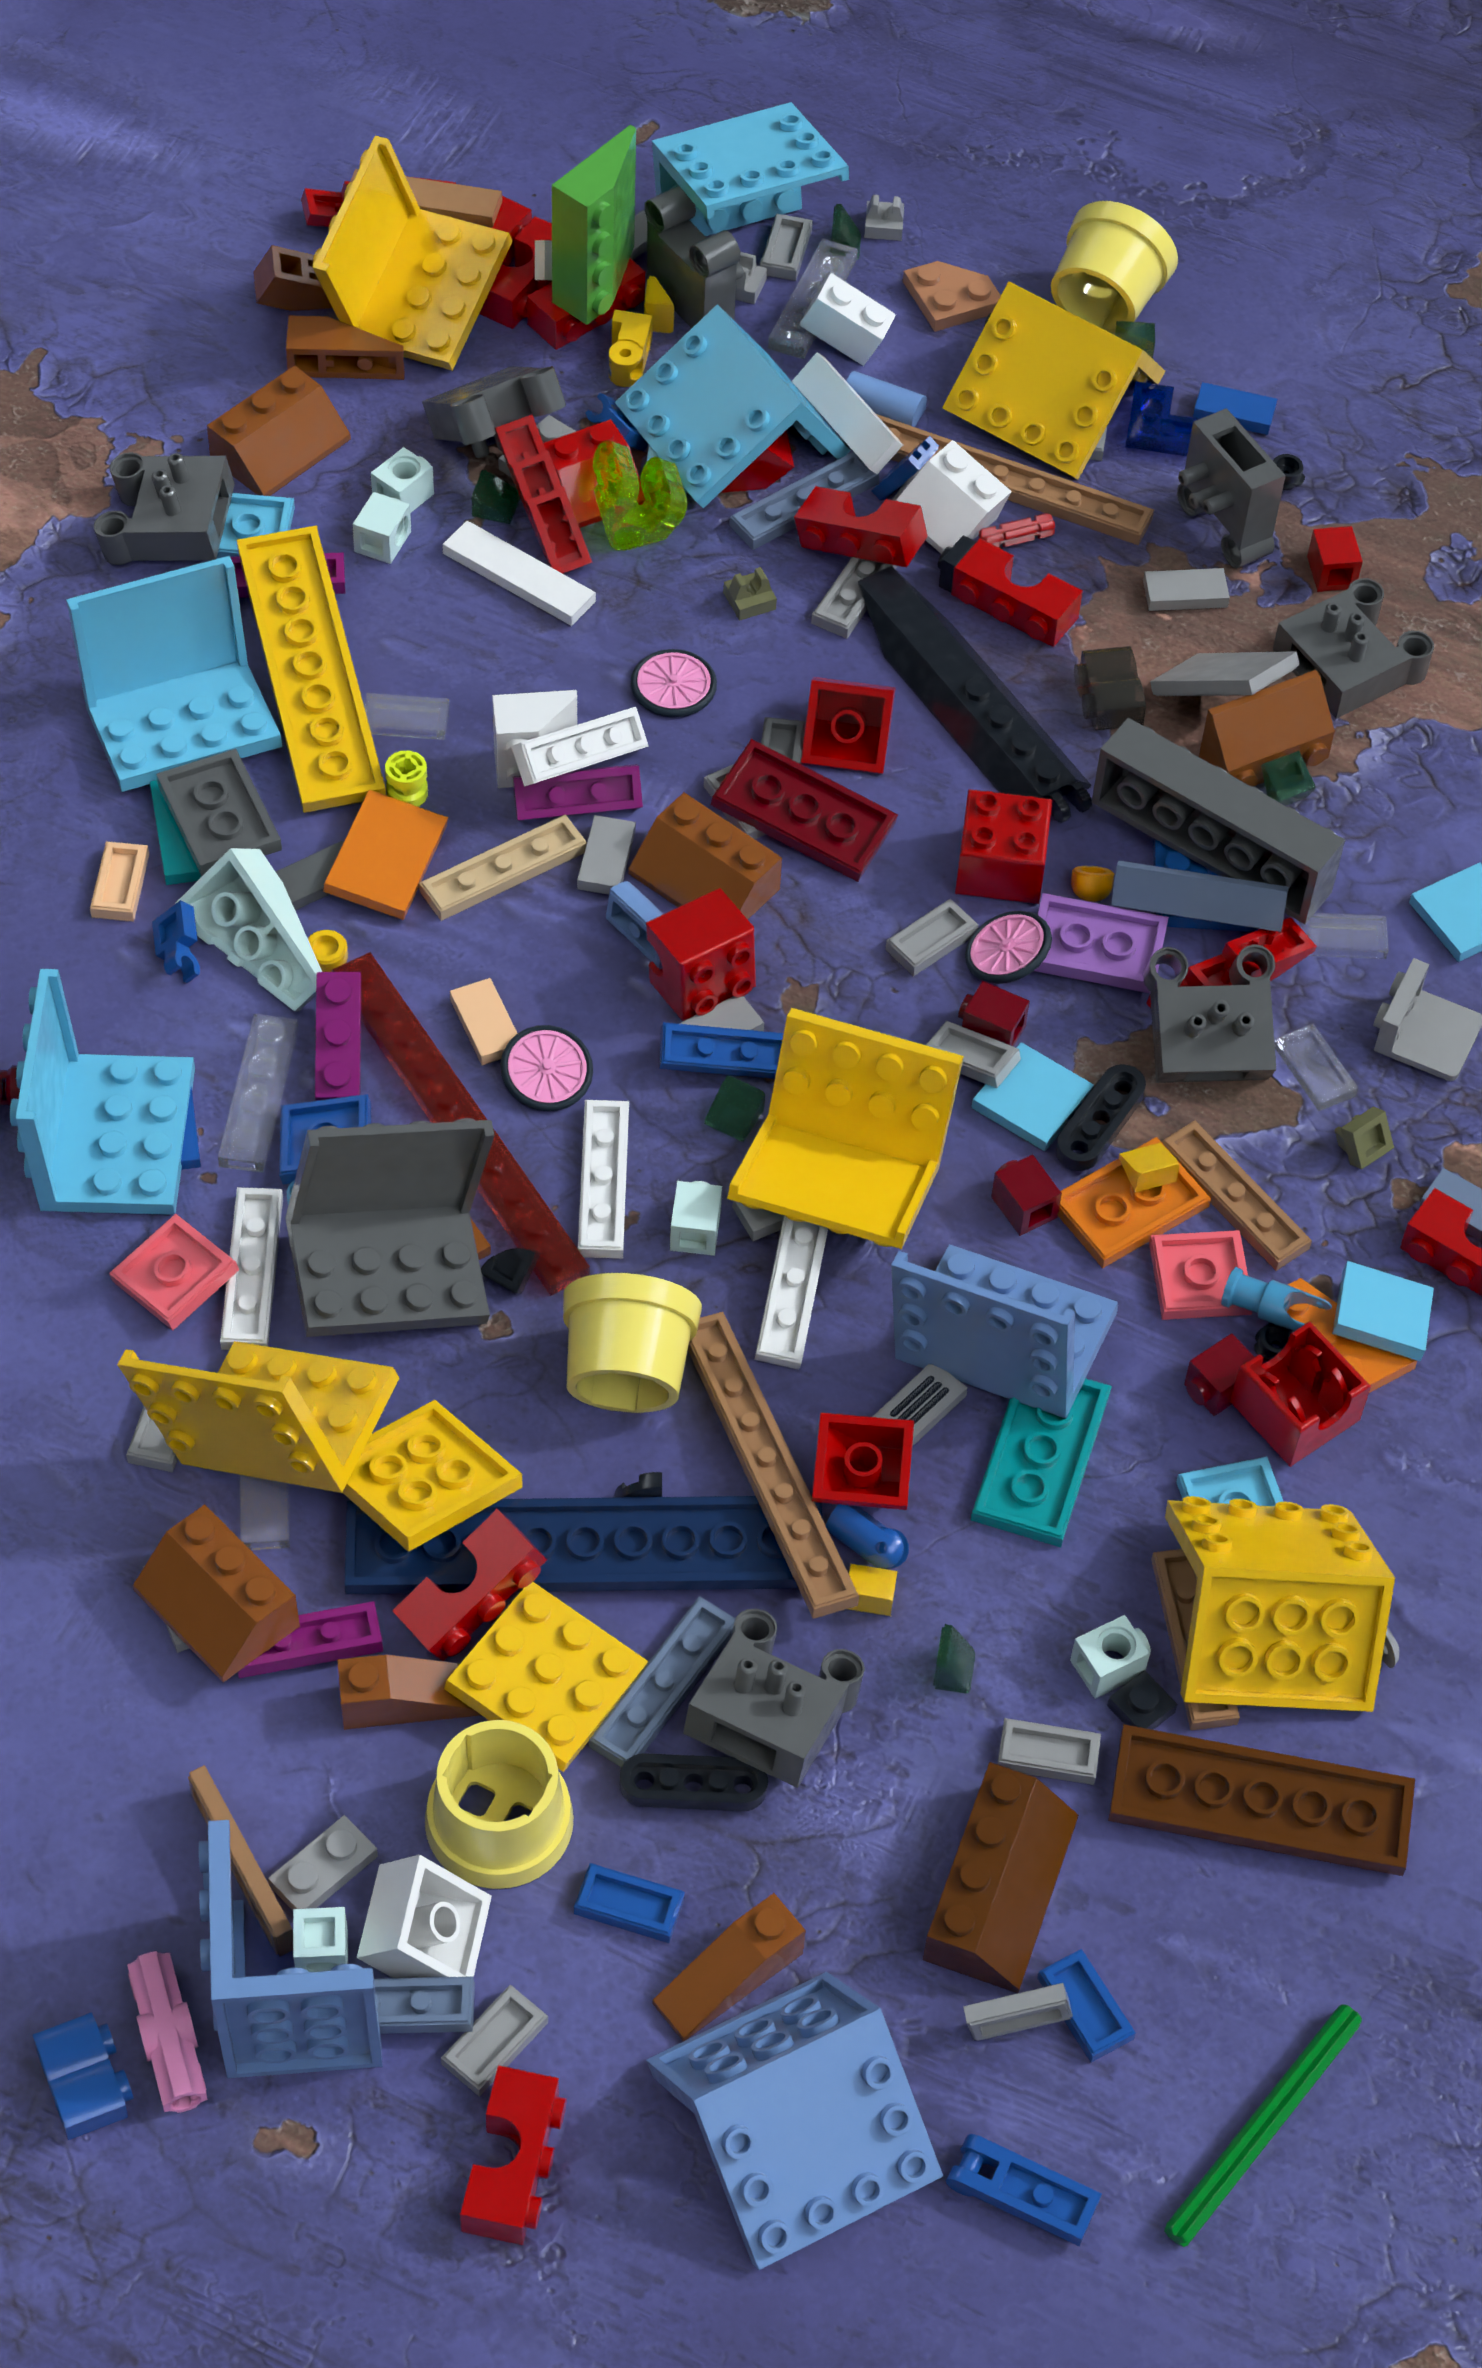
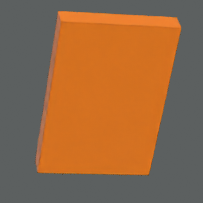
[323,790,448,920]
[1058,1137,1211,1269]

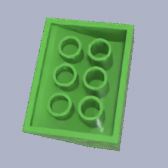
[552,125,636,325]

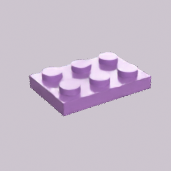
[1034,893,1169,993]

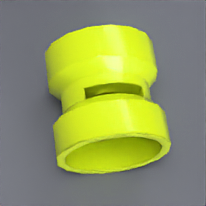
[385,750,428,807]

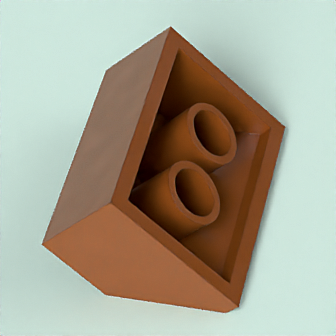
[207,365,351,496]
[1199,670,1335,787]
[628,792,782,919]
[133,1504,300,1682]

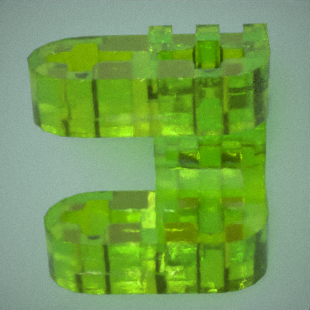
[593,440,687,551]

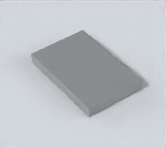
[1150,651,1299,696]

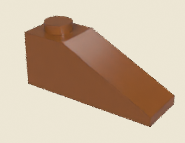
[253,245,332,311]
[286,315,405,380]
[337,1654,482,1730]
[652,1893,806,2041]

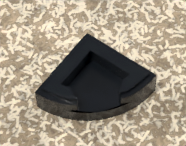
[481,1248,541,1294]
[614,1472,662,1498]

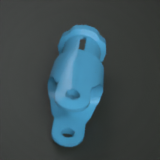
[1221,1267,1332,1331]

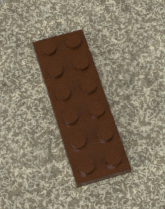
[1108,1724,1415,1876]

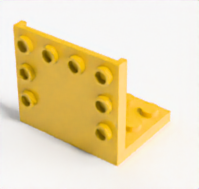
[312,136,512,371]
[942,281,1165,480]
[727,1008,964,1249]
[117,1341,399,1493]
[1165,1496,1395,1712]

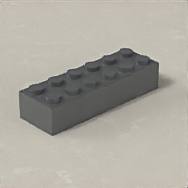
[1092,718,1345,925]

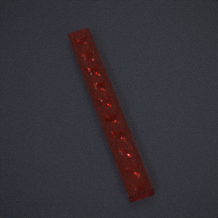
[332,952,590,1296]

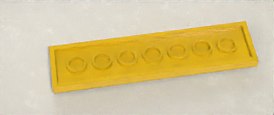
[237,525,386,813]

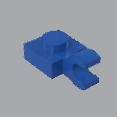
[585,393,648,451]
[152,900,200,983]

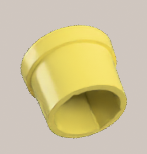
[1051,201,1178,334]
[563,1273,702,1413]
[425,1720,574,1889]

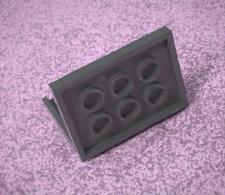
[285,1118,495,1337]

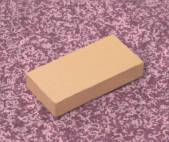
[90,841,149,922]
[450,978,518,1065]

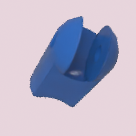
[825,1504,909,1568]

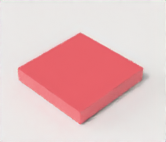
[109,1213,239,1331]
[1149,1230,1253,1320]

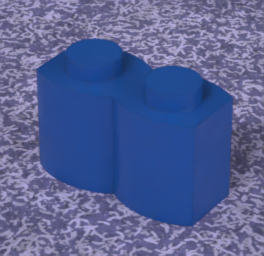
[32,2012,134,2140]

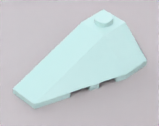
[176,848,322,1011]

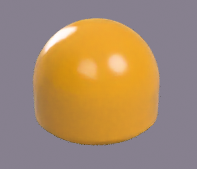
[1071,866,1114,902]

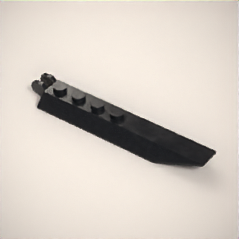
[858,566,1093,823]

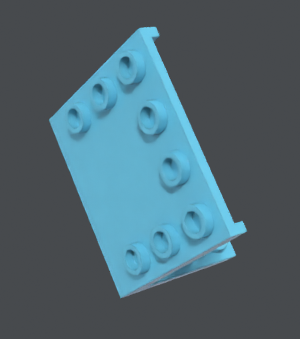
[652,102,849,236]
[615,304,851,508]
[66,556,282,792]
[10,969,195,1215]

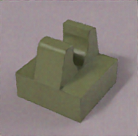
[723,567,777,621]
[1334,1106,1394,1169]

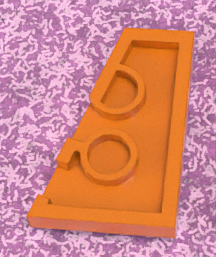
[1287,1278,1417,1393]

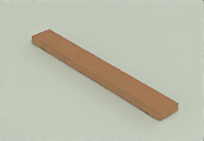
[876,414,1154,545]
[688,1312,859,1619]

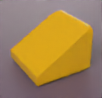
[644,276,674,333]
[1119,1143,1180,1193]
[848,1564,898,1616]

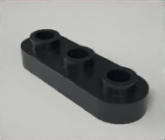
[1056,1064,1146,1171]
[619,1753,768,1811]

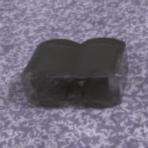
[1074,646,1146,731]

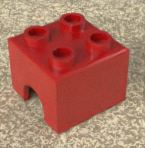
[955,789,1052,904]
[646,888,756,1021]
[1230,1321,1371,1467]

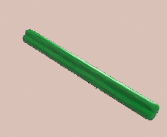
[1164,2004,1362,2247]

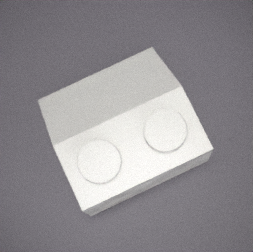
[799,271,896,366]
[896,440,1012,554]
[492,690,577,788]
[357,1855,492,1978]

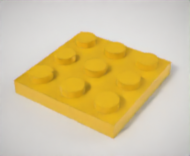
[342,1400,522,1552]
[444,1582,648,1772]

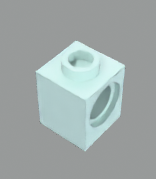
[371,447,434,513]
[353,492,411,564]
[670,1181,722,1256]
[1070,1615,1151,1699]
[293,1907,348,1972]

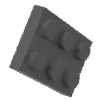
[156,749,282,876]

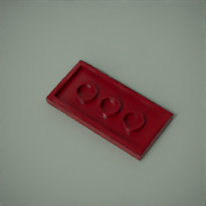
[710,739,898,882]

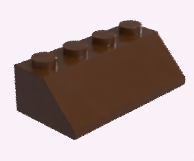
[923,1762,1079,1994]

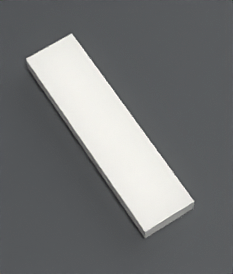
[792,352,903,474]
[443,521,596,626]
[511,707,648,787]
[578,1100,629,1259]
[220,1187,283,1350]
[754,1215,828,1370]

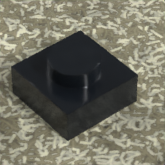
[938,535,976,593]
[1107,1670,1178,1730]

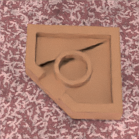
[903,261,1001,332]

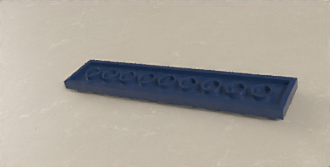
[345,1495,823,1594]

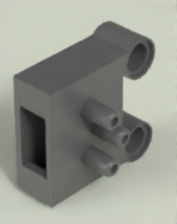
[644,186,744,328]
[422,366,566,458]
[1177,408,1286,569]
[94,452,235,565]
[1273,578,1434,719]
[1143,944,1276,1083]
[683,1609,865,1788]

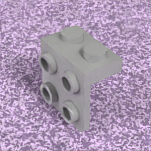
[1373,958,1482,1081]

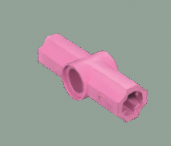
[127,1951,208,2113]

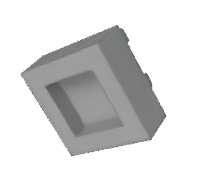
[864,195,904,241]
[735,252,767,304]

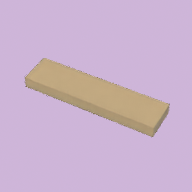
[419,814,587,921]

